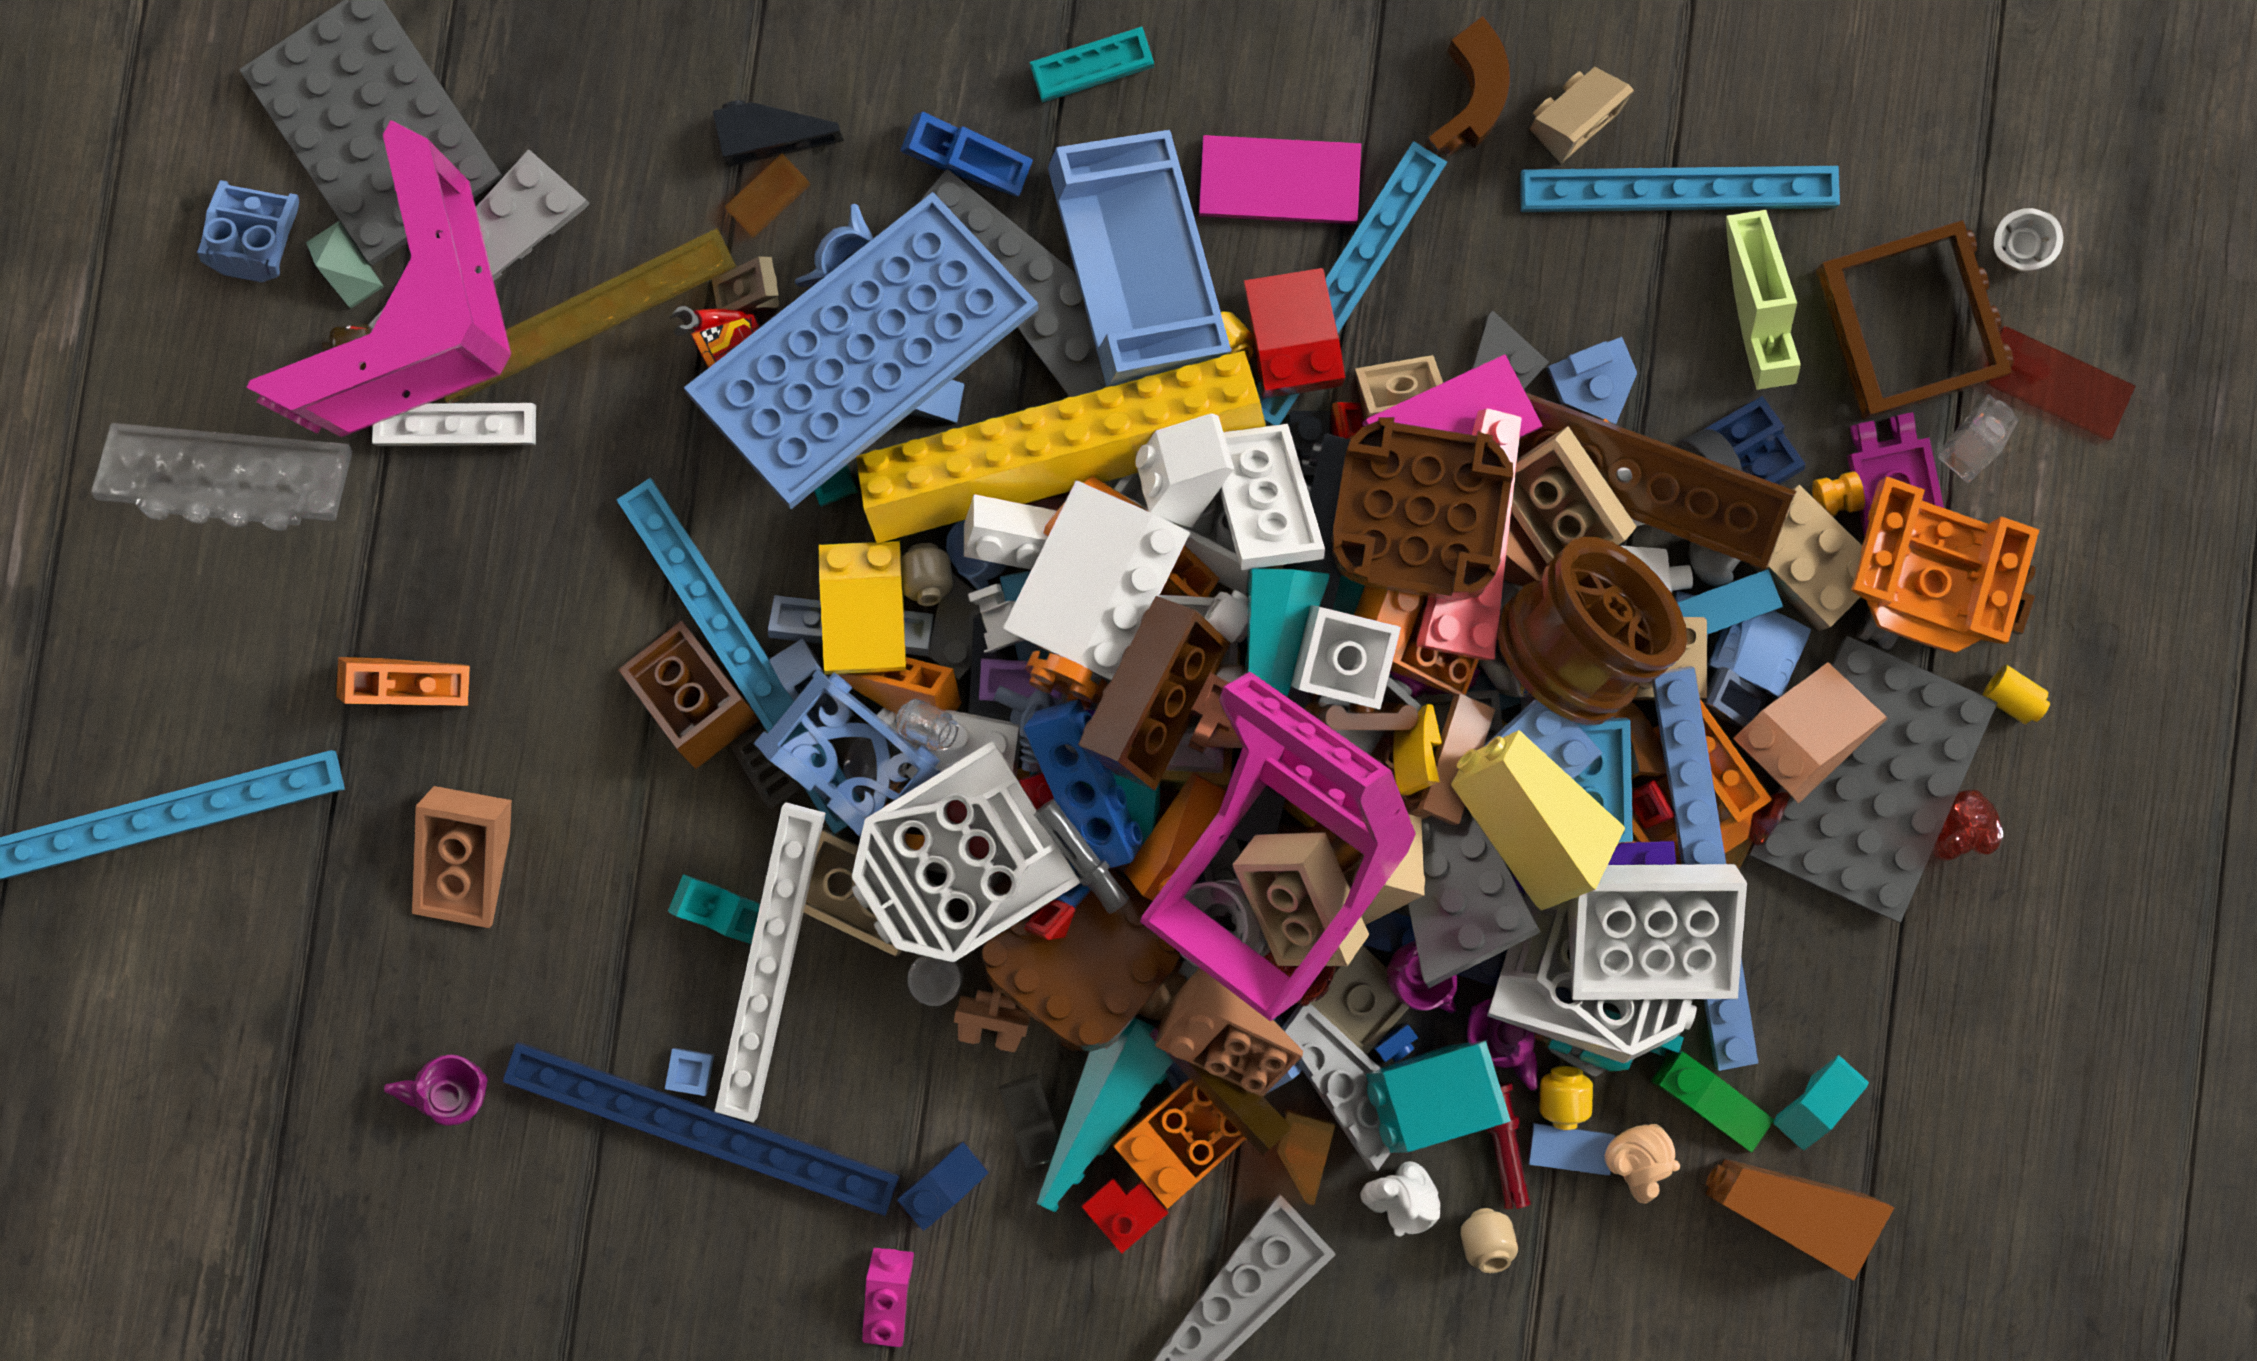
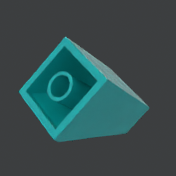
[1366,1041,1511,1153]

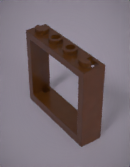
[1816,220,2014,420]

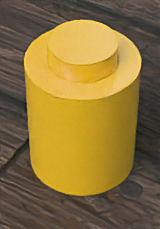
[1983,664,2050,725]

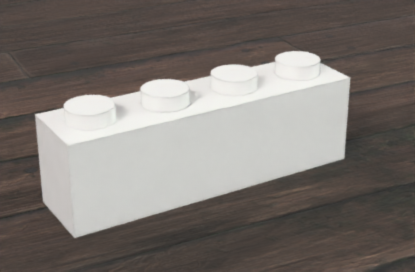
[964,495,1057,570]

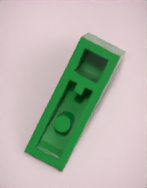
[1651,1050,1774,1153]

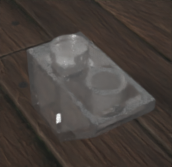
[1937,394,2019,483]

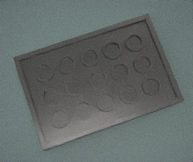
[239,0,503,266]
[1748,636,1997,923]

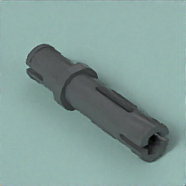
[1034,799,1129,914]

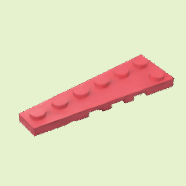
[1416,409,1521,661]

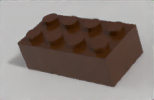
[1078,596,1231,791]

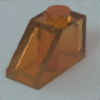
[1275,1109,1335,1205]

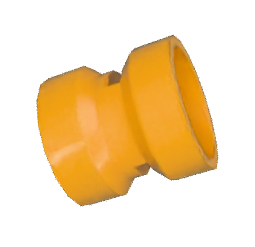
[1812,471,1865,517]

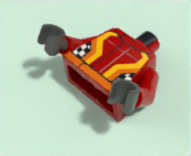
[669,306,761,368]

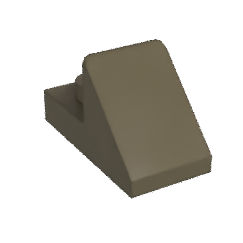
[712,256,779,314]

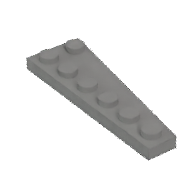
[369,149,590,328]
[1152,1193,1336,1361]

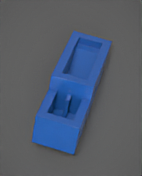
[900,111,1033,197]

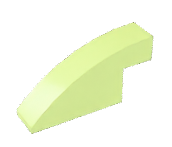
[1726,210,1801,390]

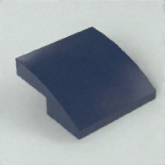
[1705,396,1806,485]

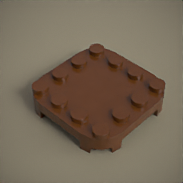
[1331,417,1514,600]
[982,868,1180,1052]

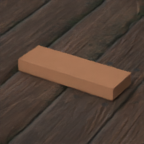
[1417,693,1495,825]

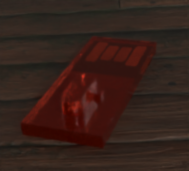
[1984,326,2136,441]

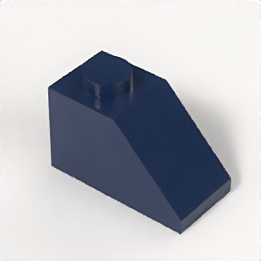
[897,1141,989,1232]

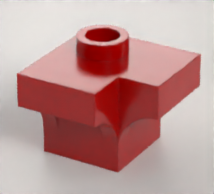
[1082,1178,1169,1254]

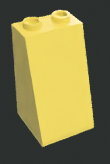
[1451,730,1625,911]

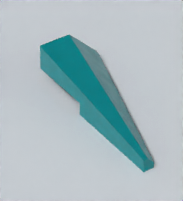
[1245,568,1329,697]
[1037,1018,1174,1212]

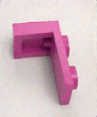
[862,1248,914,1347]

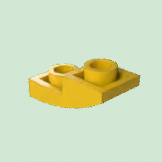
[1393,704,1442,795]

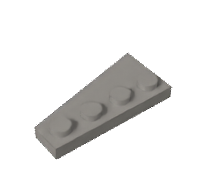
[1282,1001,1390,1171]

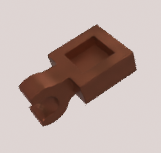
[1188,673,1231,754]

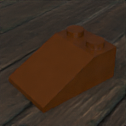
[618,621,760,769]

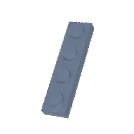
[768,595,934,657]

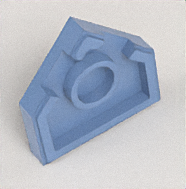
[1546,337,1637,425]

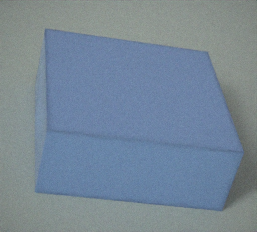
[665,1048,714,1096]

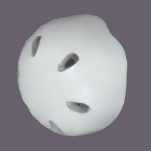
[1994,208,2063,273]

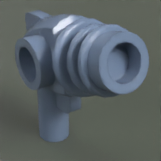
[993,685,1063,772]

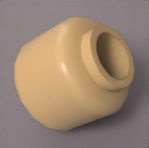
[1460,1208,1518,1273]

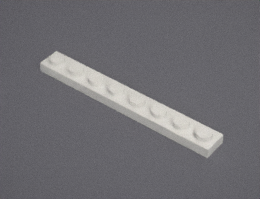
[715,802,826,1122]

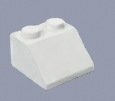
[1135,413,1234,528]
[1291,605,1401,709]

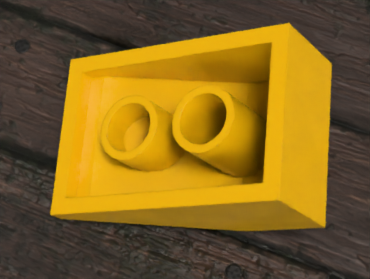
[819,541,906,675]

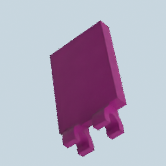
[1847,412,1944,538]

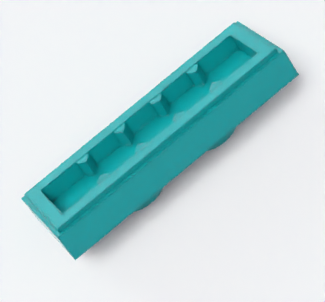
[1029,27,1154,103]

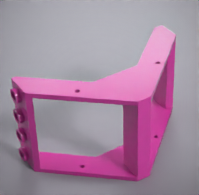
[246,120,511,437]
[1140,672,1416,1021]

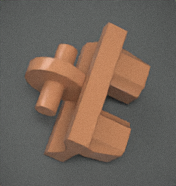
[954,989,1031,1052]

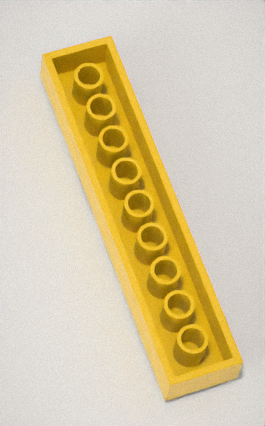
[856,351,1266,543]

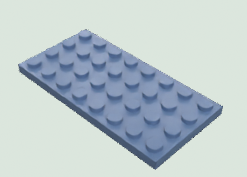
[684,192,1038,510]

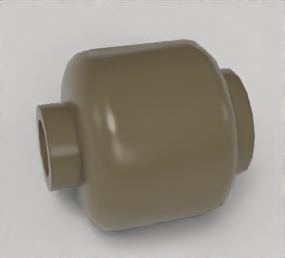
[901,543,954,606]

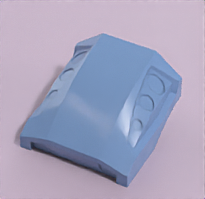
[197,180,299,282]
[1707,610,1811,700]

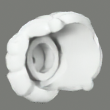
[1360,1161,1440,1237]

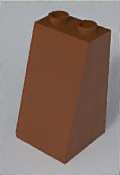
[1705,1159,1894,1281]

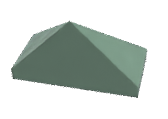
[306,221,384,308]

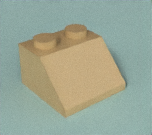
[1530,67,1634,164]
[1355,355,1443,420]

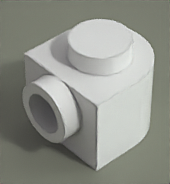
[1204,590,1248,644]

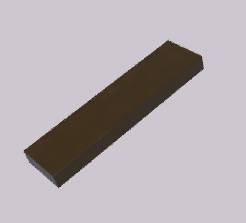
[1149,1024,1292,1156]

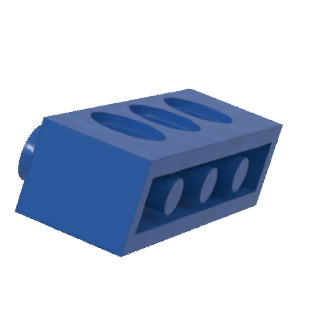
[1023,699,1143,868]

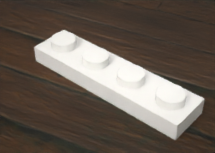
[372,403,536,446]

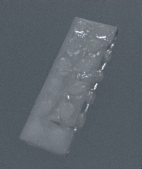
[91,423,352,531]

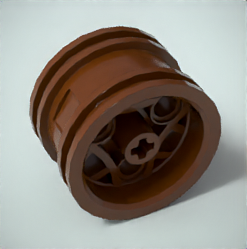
[1497,537,1688,725]

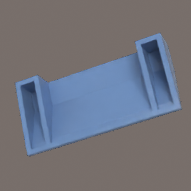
[1048,130,1231,387]

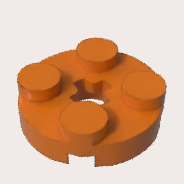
[1025,651,1108,710]

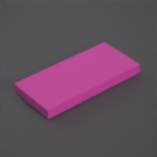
[1199,135,1361,225]
[1362,354,1543,439]

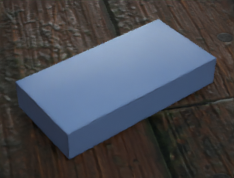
[1527,1123,1615,1176]

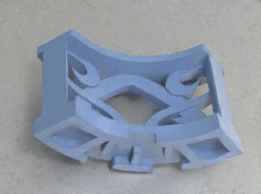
[754,669,941,837]

